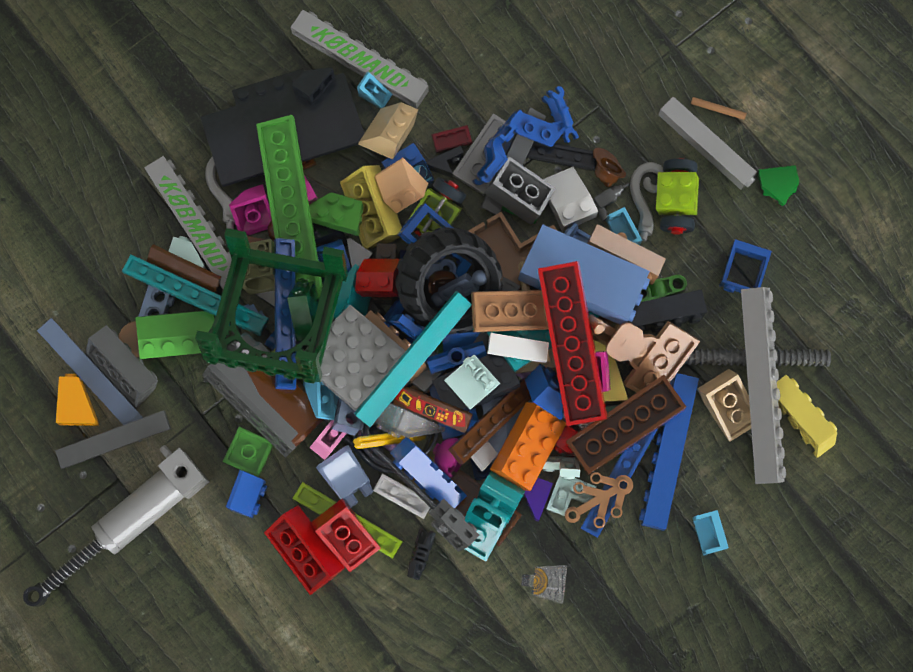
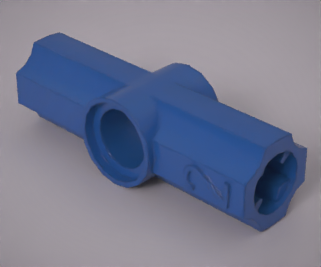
[426,341,487,374]

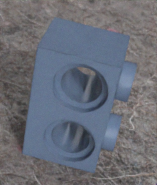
[138,285,175,317]
[332,398,364,436]

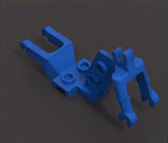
[472,86,579,186]

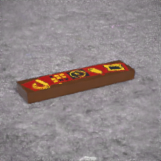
[393,386,472,433]

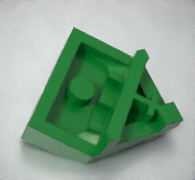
[758,165,799,206]

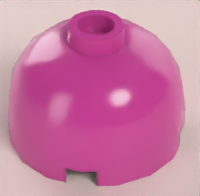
[433,438,462,478]

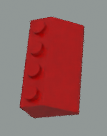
[264,505,345,595]

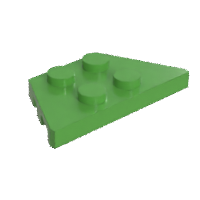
[309,192,364,236]

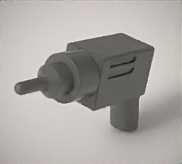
[593,183,630,222]

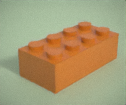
[490,402,566,491]

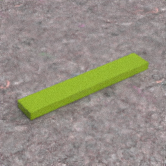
[292,482,403,559]

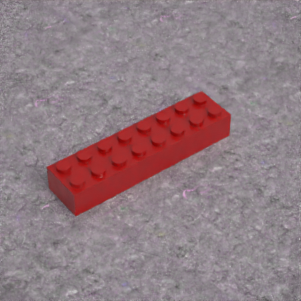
[538,261,608,426]

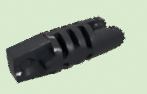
[407,529,436,580]

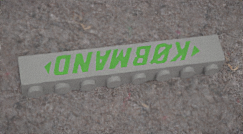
[291,10,429,109]
[144,156,232,289]

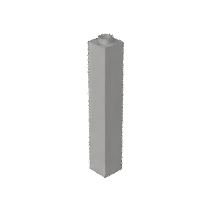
[659,97,756,190]

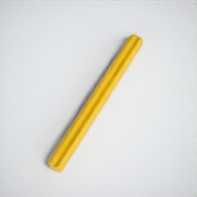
[353,429,426,449]

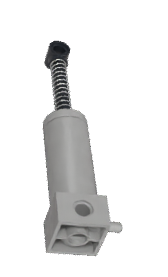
[23,445,210,607]

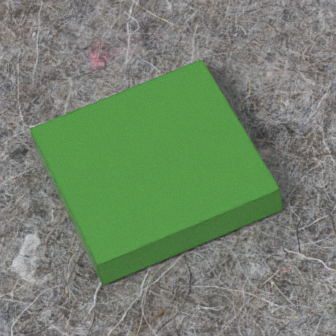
[223,427,273,478]

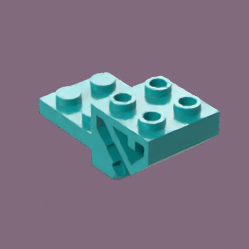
[465,471,525,562]

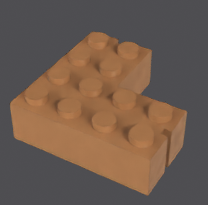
[468,212,557,291]

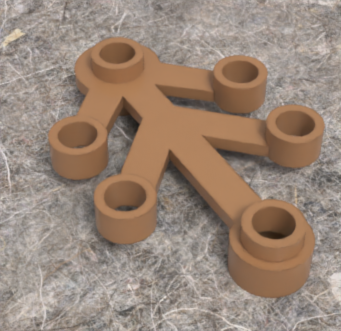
[565,472,633,528]

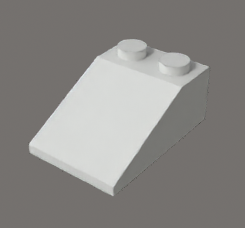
[543,167,598,232]

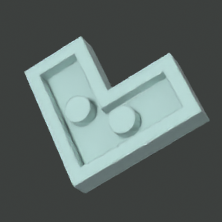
[542,456,580,479]
[546,474,597,516]

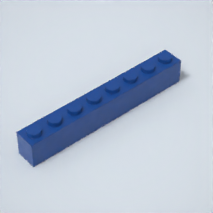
[639,373,699,531]

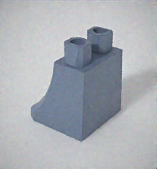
[316,445,373,508]

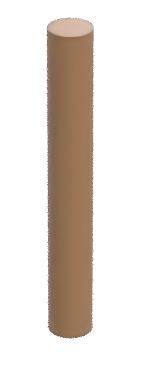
[691,97,747,120]

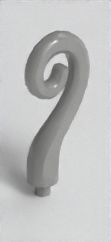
[205,156,235,230]
[630,162,663,241]

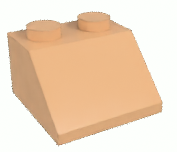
[375,158,428,214]

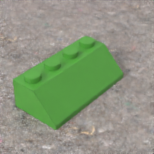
[135,311,215,359]

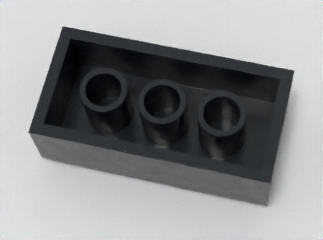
[628,289,707,334]
[432,354,521,412]

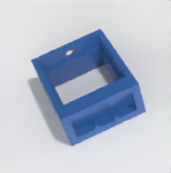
[397,203,453,264]
[719,239,772,293]

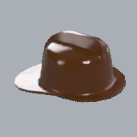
[593,148,626,187]

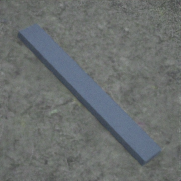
[37,318,143,442]

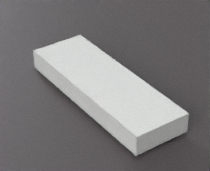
[487,333,549,363]
[373,473,433,519]

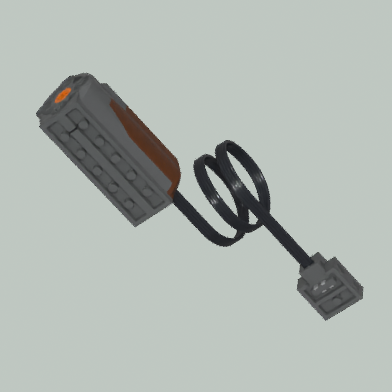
[202,332,479,552]

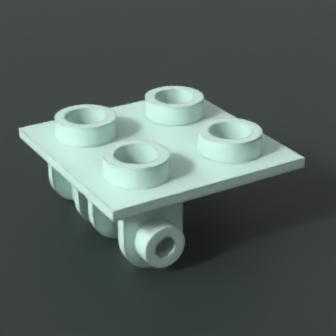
[444,355,500,410]

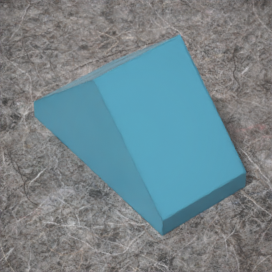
[357,72,393,109]

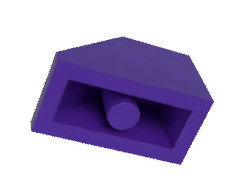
[523,478,553,521]

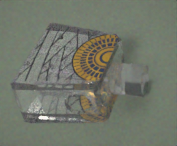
[521,565,567,604]

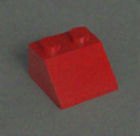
[355,259,399,297]

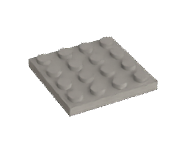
[304,305,406,411]

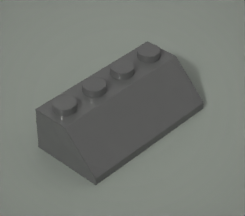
[85,325,158,409]

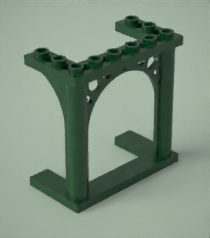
[195,228,348,383]

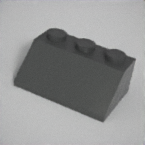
[484,156,556,225]

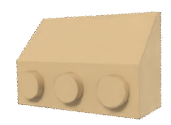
[359,102,418,159]

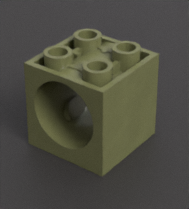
[243,239,275,295]

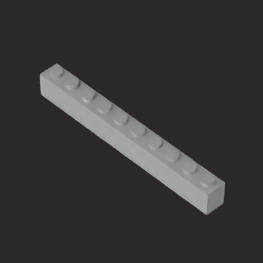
[741,287,786,484]

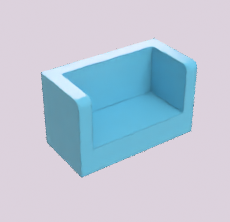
[606,207,642,245]
[692,510,729,555]

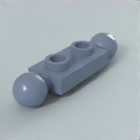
[430,270,487,307]

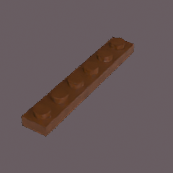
[448,378,531,465]

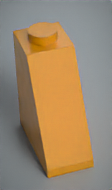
[56,374,99,426]

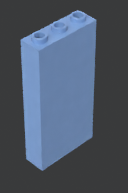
[518,225,650,325]

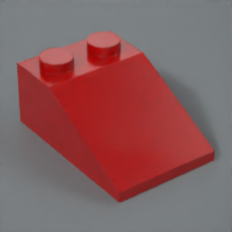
[311,498,381,572]

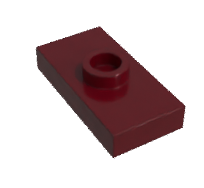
[431,125,473,154]

